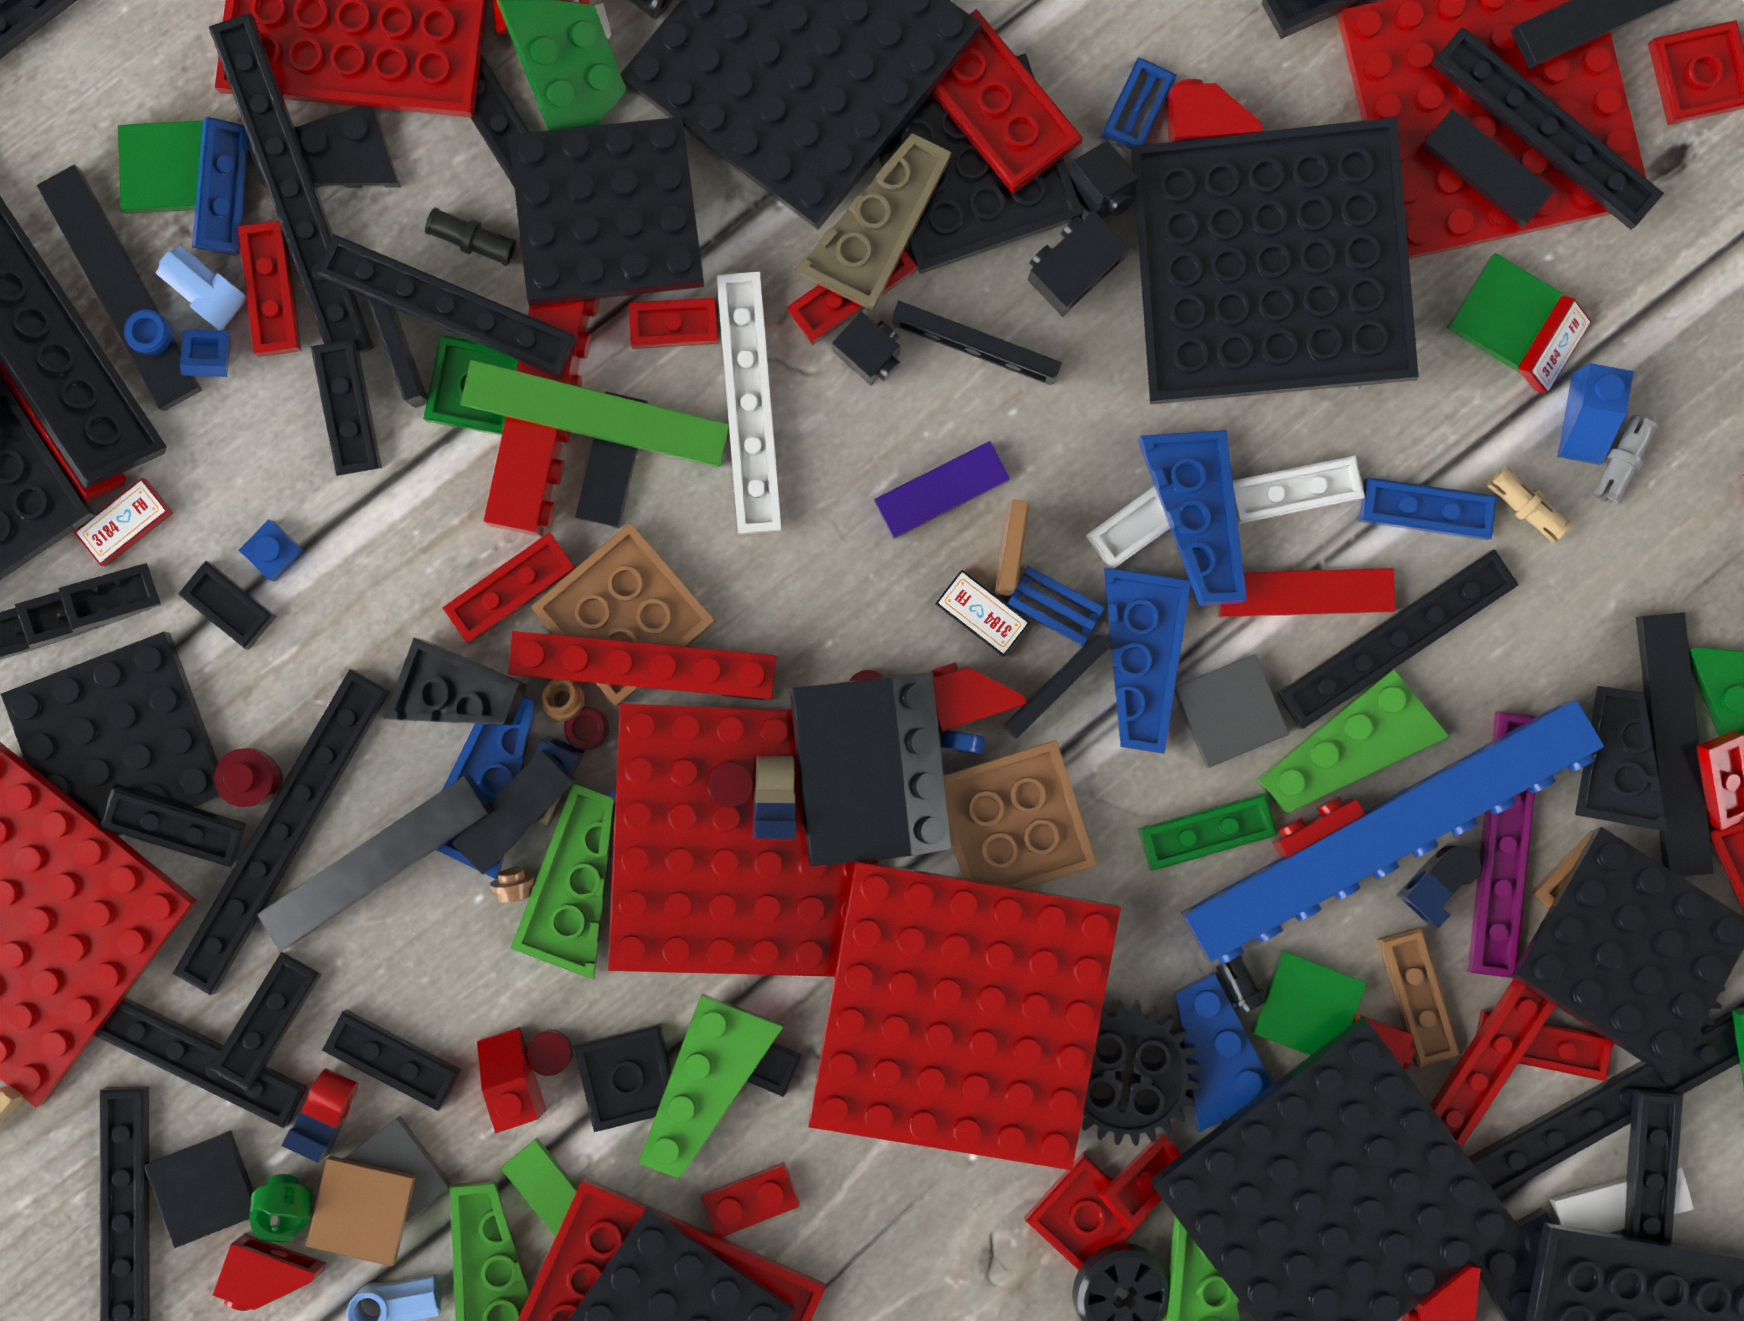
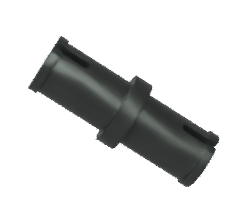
[425,207,517,266]

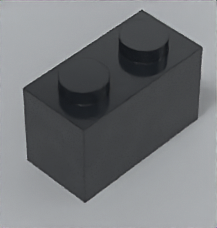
[1027,211,1130,317]

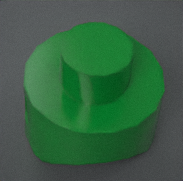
[249,1174,313,1243]

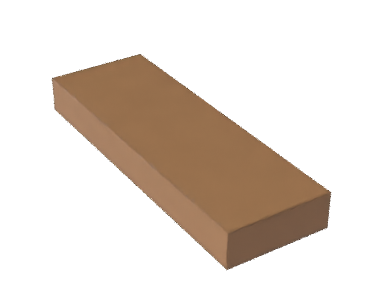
[1377,927,1461,1068]

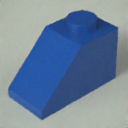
[1557,363,1634,465]

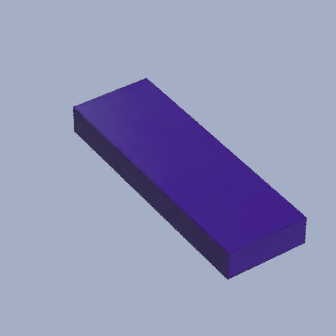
[874,441,1010,539]

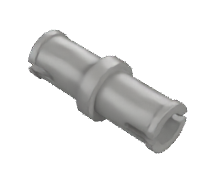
[1593,415,1659,505]

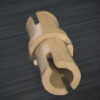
[1486,465,1572,543]

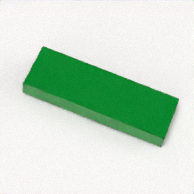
[1138,793,1278,871]

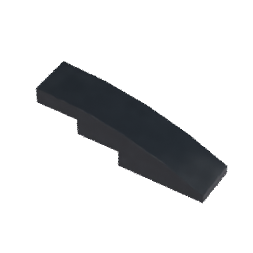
[0,563,161,660]

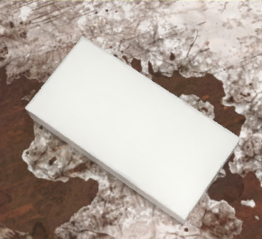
[1086,486,1170,569]

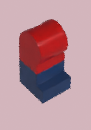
[281,1068,359,1163]

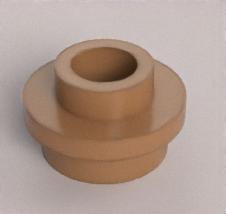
[541,679,585,721]
[490,867,535,903]

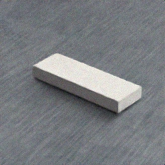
[1233,455,1365,525]
[1550,1165,1694,1233]

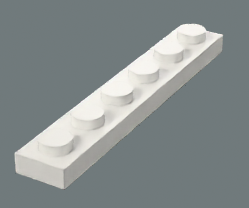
[717,271,782,535]

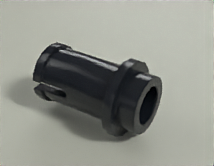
[1216,955,1265,1014]

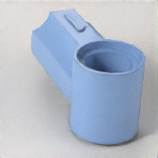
[156,246,247,331]
[346,1274,441,1321]

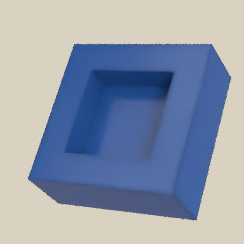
[180,330,230,377]
[238,519,304,582]

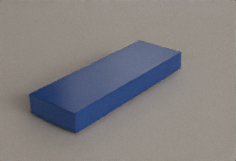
[192,117,249,256]
[1359,477,1497,540]

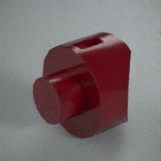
[214,748,283,807]

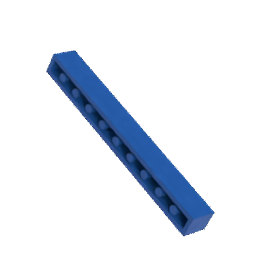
[1181,700,1604,964]

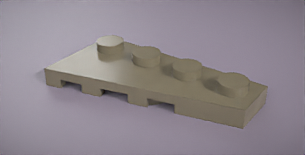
[795,133,951,311]

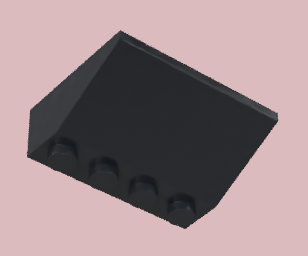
[789,673,951,866]

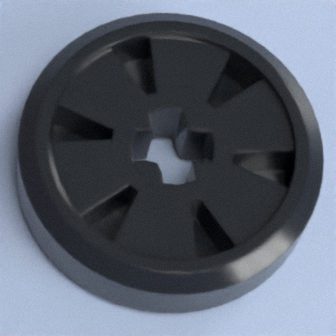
[1072,1243,1170,1321]

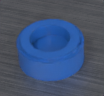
[124,309,173,356]
[940,730,986,755]

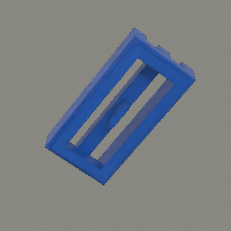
[1100,57,1177,152]
[1007,566,1104,646]

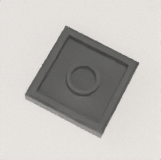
[1174,654,1289,768]
[344,1116,451,1222]

